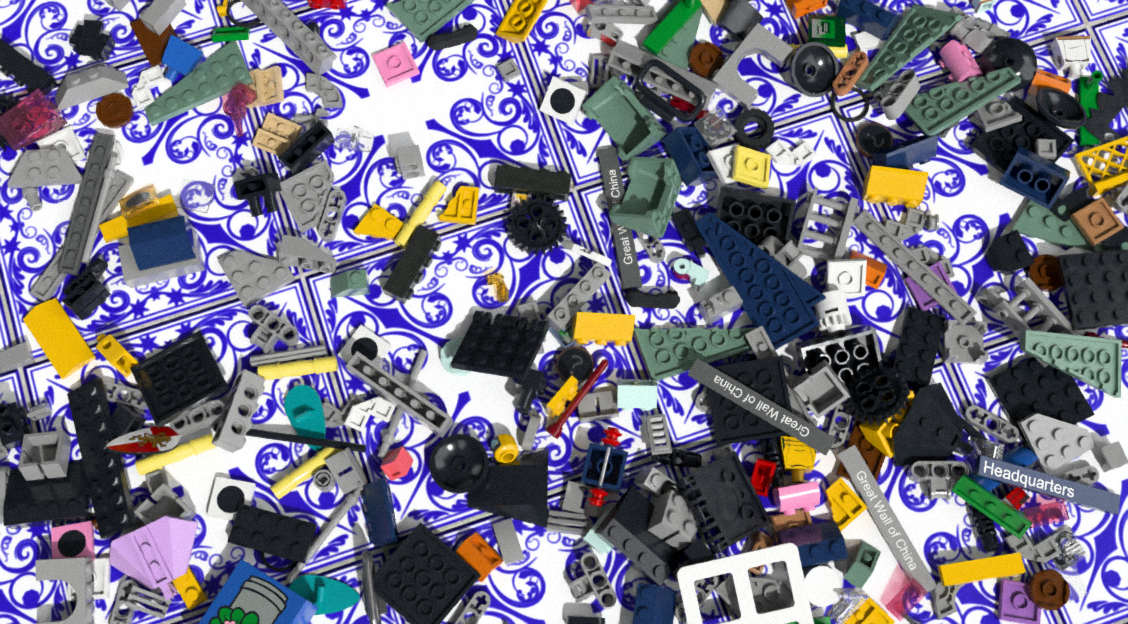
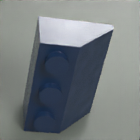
[836,0,902,41]
[662,127,718,187]
[872,135,938,170]
[999,146,1071,210]
[127,215,196,271]
[362,478,400,548]
[776,520,848,572]
[632,583,677,624]

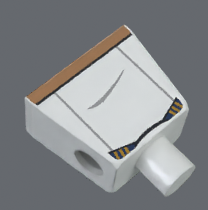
[1050,36,1091,79]

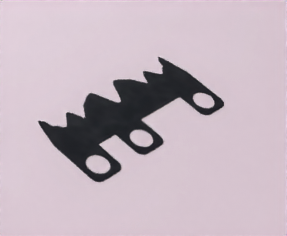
[1084,69,1128,149]
[1052,186,1128,252]

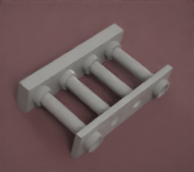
[794,187,859,262]
[992,277,1081,368]

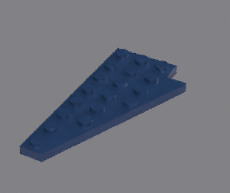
[695,212,827,350]

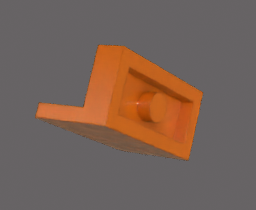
[786,0,828,19]
[1028,68,1072,96]
[849,250,888,289]
[455,532,504,582]

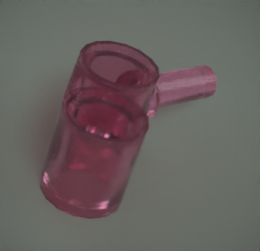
[223,83,256,137]

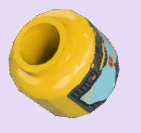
[490,434,519,463]

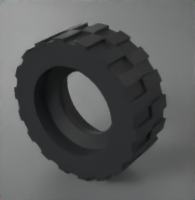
[733,108,775,151]

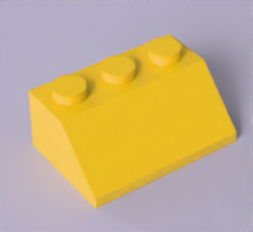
[863,165,929,208]
[571,312,635,347]
[859,389,915,458]

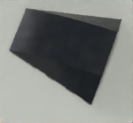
[468,449,548,528]

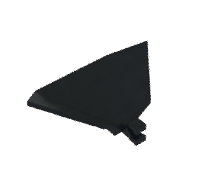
[892,382,974,467]

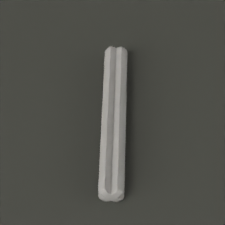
[250,344,327,367]

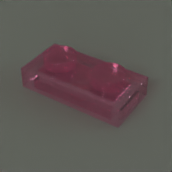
[1023,500,1070,529]
[885,578,929,621]

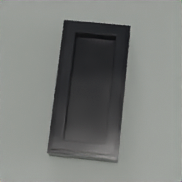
[78,20,104,57]

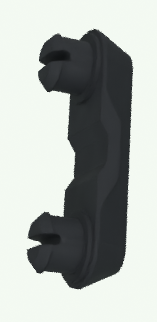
[427,24,478,51]
[625,288,680,309]

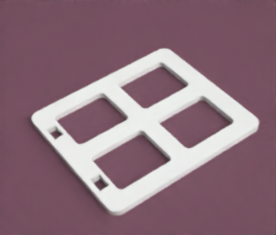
[677,542,814,624]

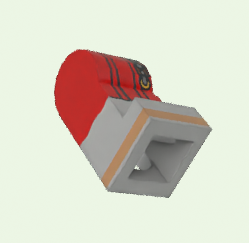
[587,23,624,47]
[1001,487,1030,510]

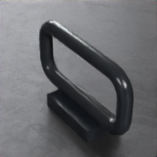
[636,59,706,123]

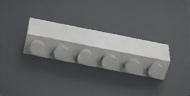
[607,40,718,109]
[345,351,454,438]

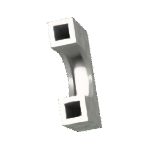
[105,0,187,36]
[712,23,793,110]
[35,557,95,624]

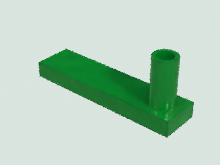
[642,0,702,56]
[1078,70,1103,147]
[951,473,1032,539]

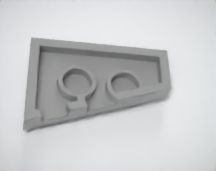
[975,97,1022,132]

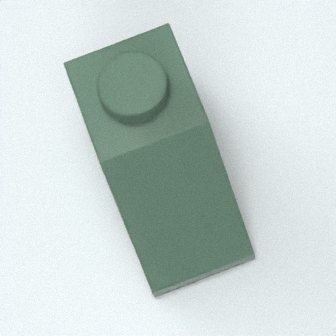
[331,269,370,298]
[844,541,881,589]

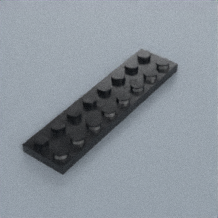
[67,377,137,539]

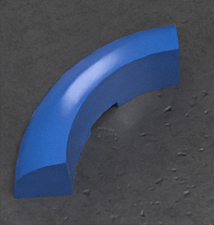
[968,447,1039,491]

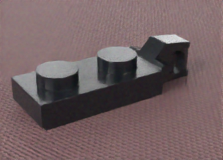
[670,208,706,260]

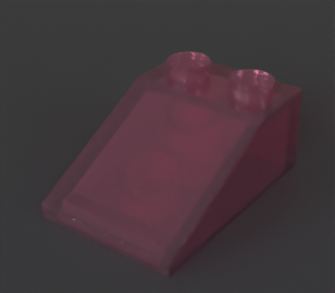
[0,88,68,151]

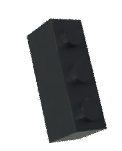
[278,121,335,176]

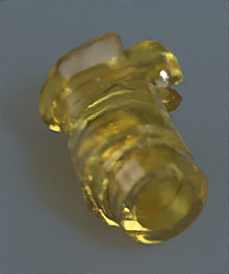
[487,273,510,303]

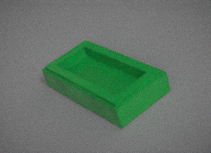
[211,26,251,42]

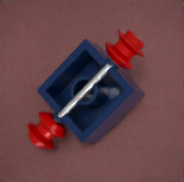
[580,427,628,507]

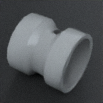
[313,470,336,493]

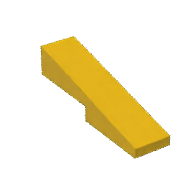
[99,194,178,243]
[938,552,1026,587]

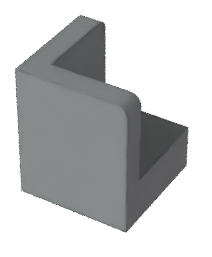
[1100,441,1128,473]

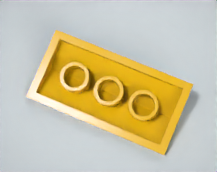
[495,0,548,44]
[23,298,96,380]

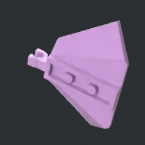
[109,515,198,600]

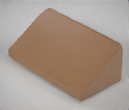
[742,531,775,576]

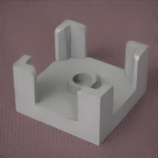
[943,320,989,365]

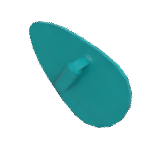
[284,385,326,451]
[289,575,360,616]

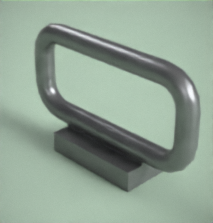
[362,550,388,624]

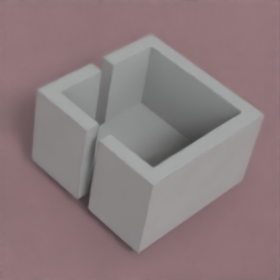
[793,360,850,419]
[18,430,71,481]
[134,483,196,525]
[648,490,699,551]

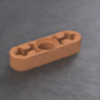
[833,51,868,96]

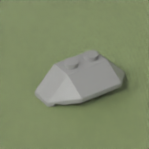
[55,63,129,111]

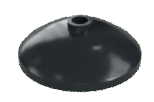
[980,38,1037,93]
[790,42,839,98]
[1035,87,1087,129]
[429,434,489,494]

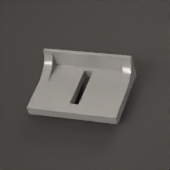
[578,390,619,423]
[324,447,368,495]
[562,481,607,518]

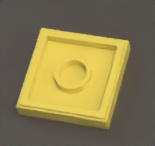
[732,145,771,190]

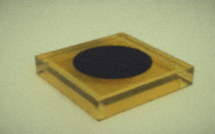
[119,184,160,220]

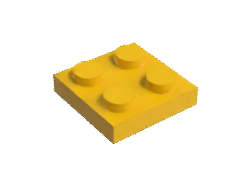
[546,376,578,419]

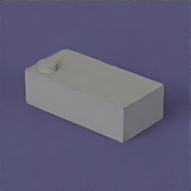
[118,228,205,288]

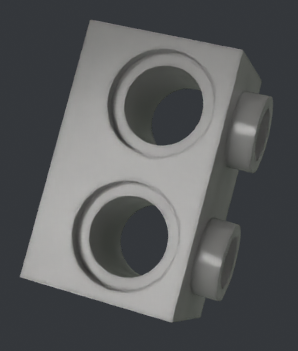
[394,144,425,180]

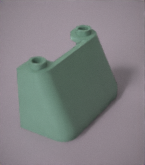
[582,76,668,161]
[609,157,682,238]

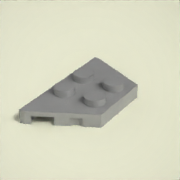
[7,148,83,189]

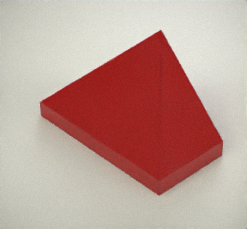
[750,458,777,497]

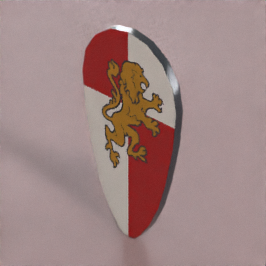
[107,426,180,458]

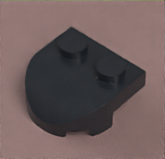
[986,230,1035,276]

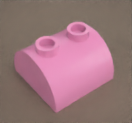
[939,40,983,83]
[771,481,820,516]

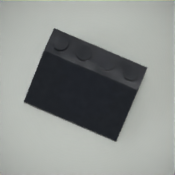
[716,186,796,246]
[795,324,884,390]
[3,461,92,530]
[594,485,684,586]

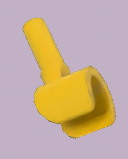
[217,0,228,17]

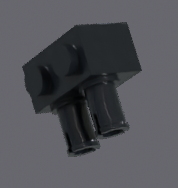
[234,173,282,217]
[515,368,547,415]
[0,402,33,450]
[671,538,715,584]

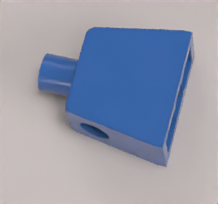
[162,35,205,82]

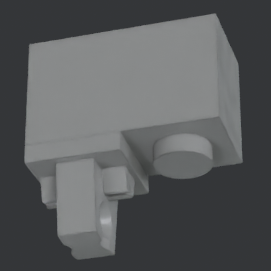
[698,286,743,326]

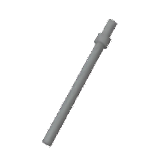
[81,156,118,264]
[377,349,428,459]
[286,485,365,583]

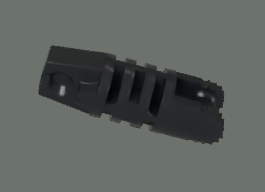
[64,258,108,295]
[760,437,785,488]
[651,448,702,469]
[971,505,999,552]

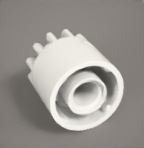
[814,290,852,335]

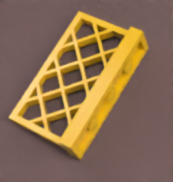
[1074,136,1128,198]

